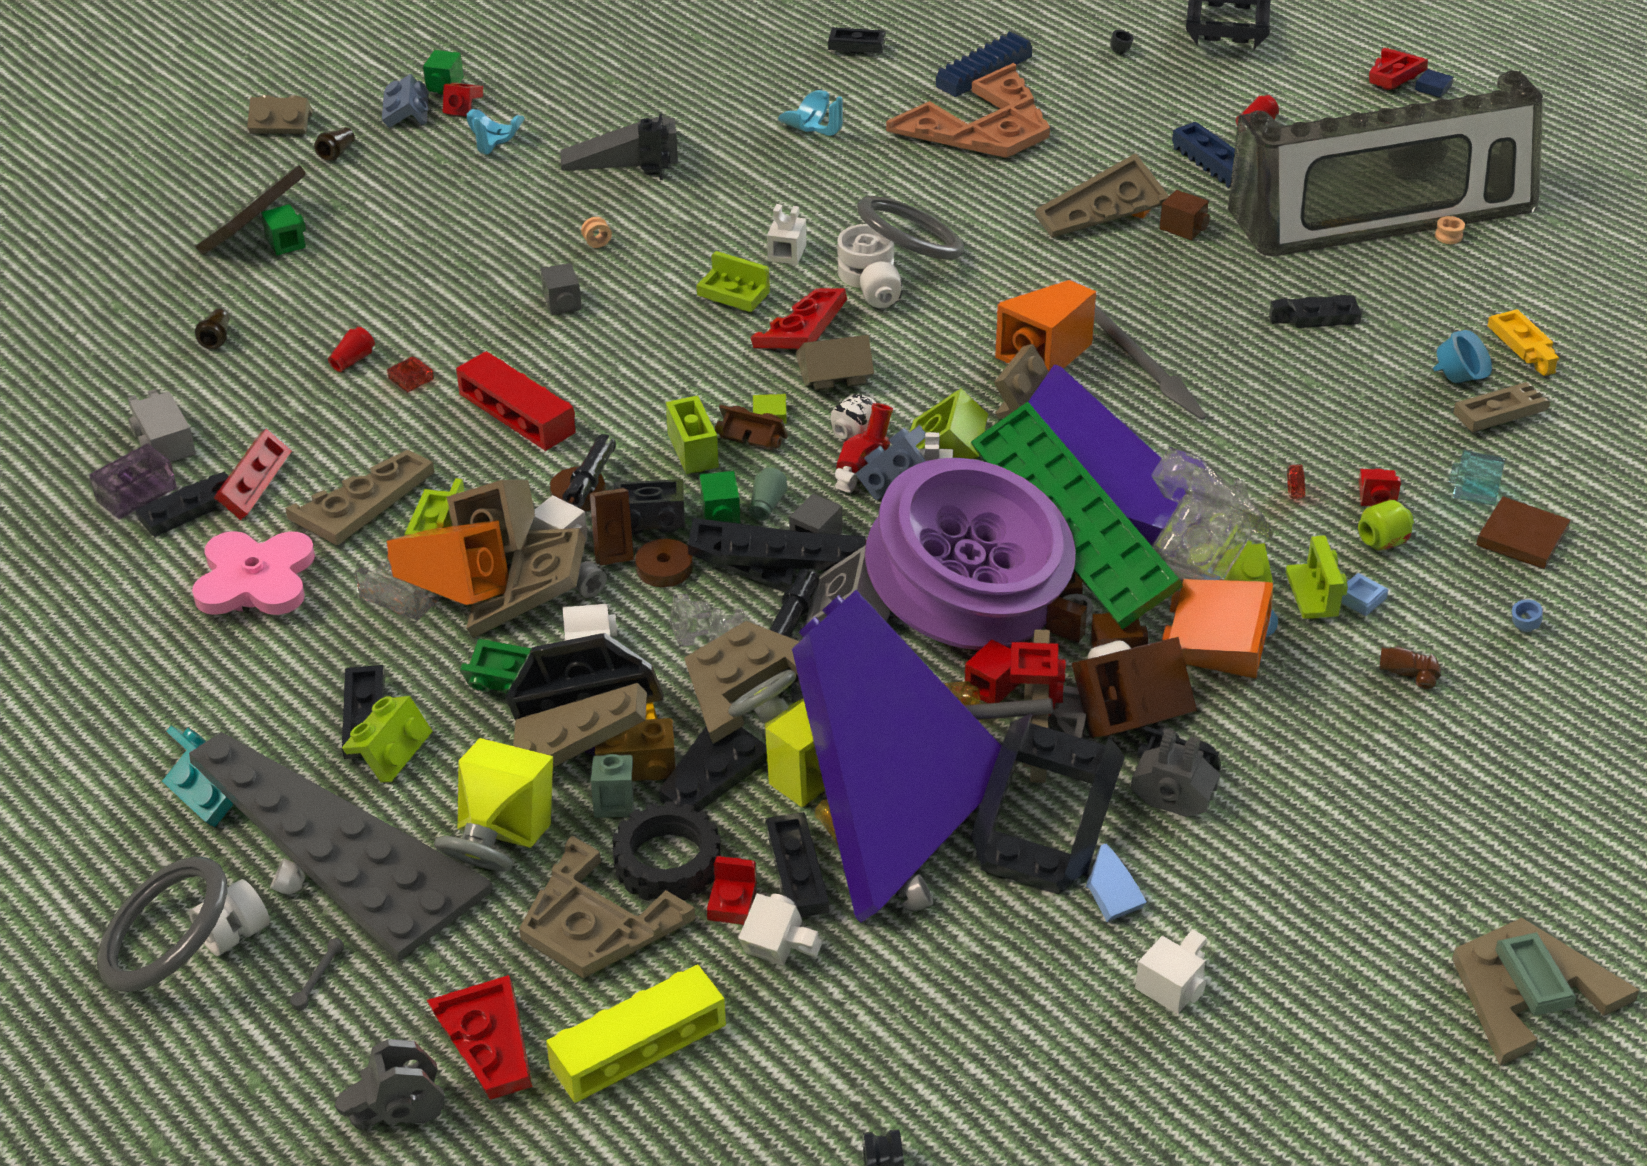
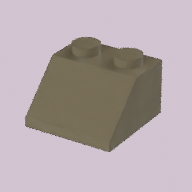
[796,335,874,391]
[447,479,535,554]

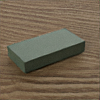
[1495,932,1577,1016]

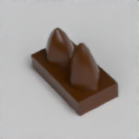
[590,488,634,566]

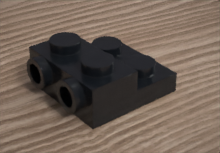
[613,479,685,535]

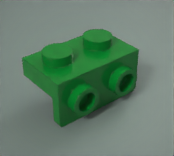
[460,638,531,694]

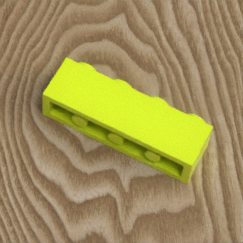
[546,964,726,1103]

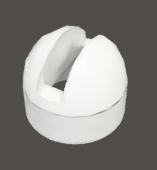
[270,858,305,894]

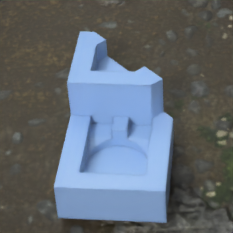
[1086,844,1146,922]

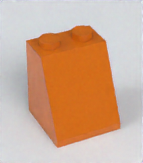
[995,280,1096,371]
[386,520,509,605]
[1162,579,1273,679]

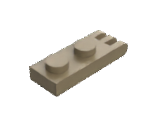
[1453,382,1550,432]

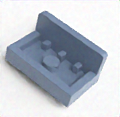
[382,74,429,128]
[855,425,926,500]

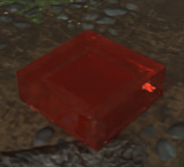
[387,356,434,393]

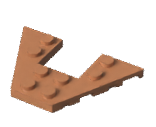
[886,63,1050,158]

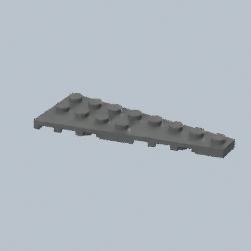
[189,732,492,962]

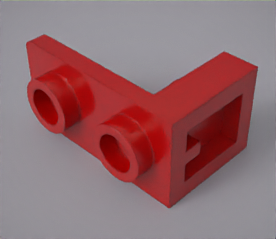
[1010,642,1066,716]

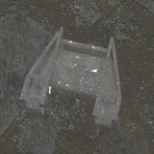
[1151,446,1273,599]

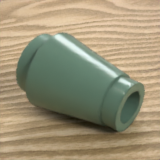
[749,468,788,520]

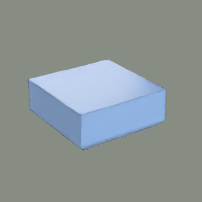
[1341,573,1388,616]

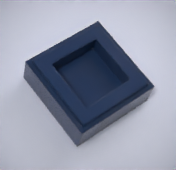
[1415,69,1454,98]

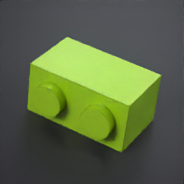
[665,395,719,474]

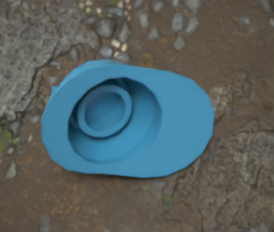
[1433,330,1492,383]

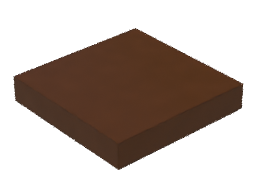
[1476,496,1571,569]

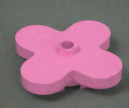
[192,531,315,615]

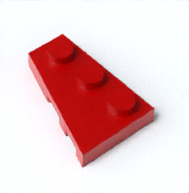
[426,975,533,1100]

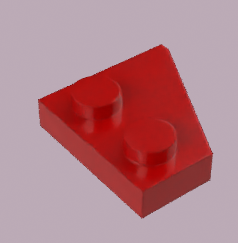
[1369,48,1428,90]

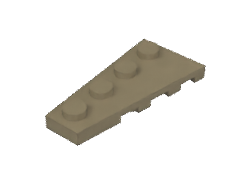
[513,683,647,767]

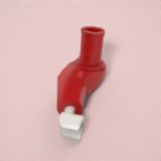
[835,403,893,493]

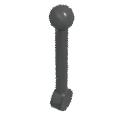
[290,938,344,1011]

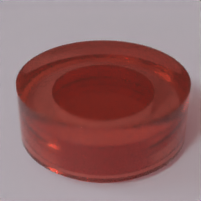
[1287,464,1305,499]

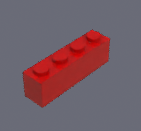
[456,351,576,451]

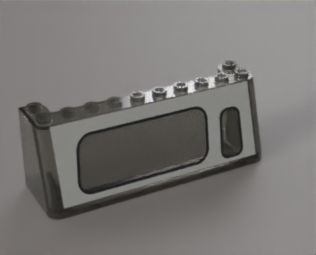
[1228,70,1543,256]

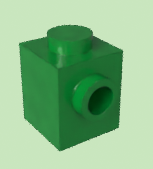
[423,50,464,95]
[261,204,306,256]
[699,471,741,524]

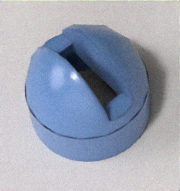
[1512,599,1543,632]

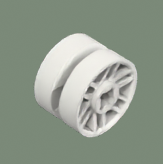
[838,224,894,288]

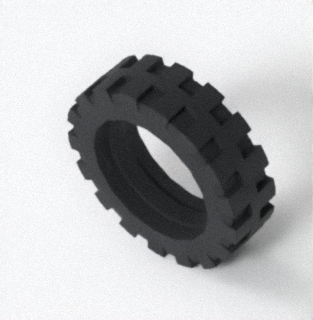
[612,802,721,901]

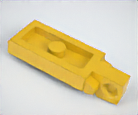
[1487,309,1559,376]

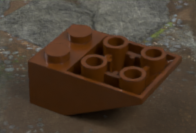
[1071,637,1197,738]

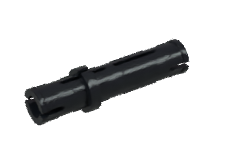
[563,434,616,508]
[769,569,820,638]

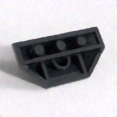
[506,633,664,720]

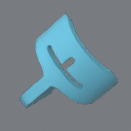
[778,90,843,136]
[467,109,524,154]

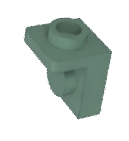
[591,754,634,818]

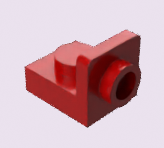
[442,83,483,116]
[1359,469,1401,506]
[707,856,757,925]

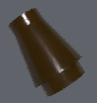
[314,127,355,160]
[195,309,230,349]

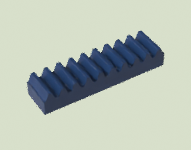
[936,31,1032,97]
[1172,121,1271,199]

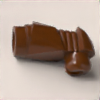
[1380,645,1441,689]

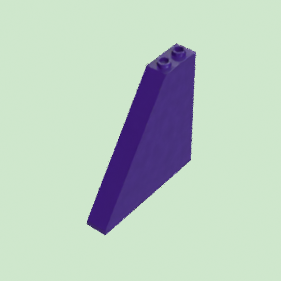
[1028,364,1204,562]
[792,590,1018,923]

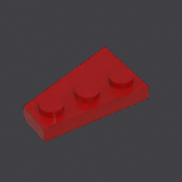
[750,288,847,350]

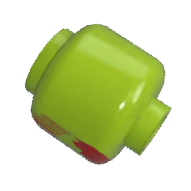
[1358,500,1414,551]

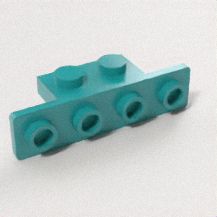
[162,725,233,827]

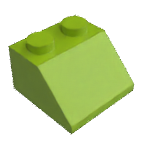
[910,388,989,460]

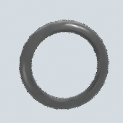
[857,196,964,260]
[97,856,228,992]

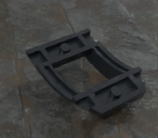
[1185,0,1271,51]
[970,713,1125,895]

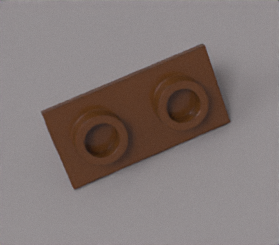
[715,405,788,450]

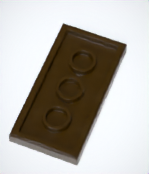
[195,164,306,255]

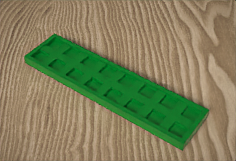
[971,402,1183,630]

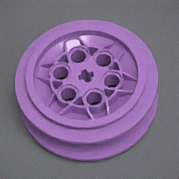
[865,458,1075,650]

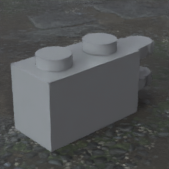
[128,389,196,466]

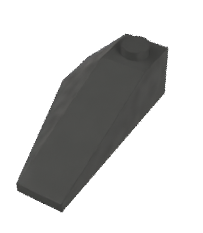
[560,117,678,171]

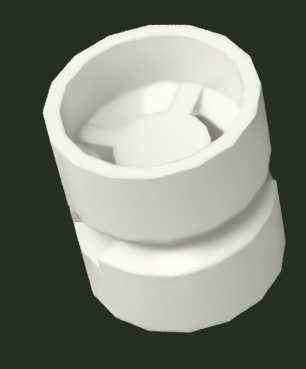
[189,879,270,956]

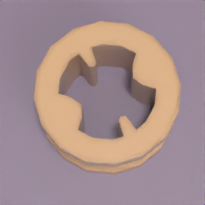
[1435,216,1465,244]
[581,217,612,248]

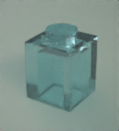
[1449,450,1506,506]

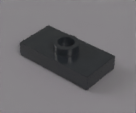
[828,27,886,54]

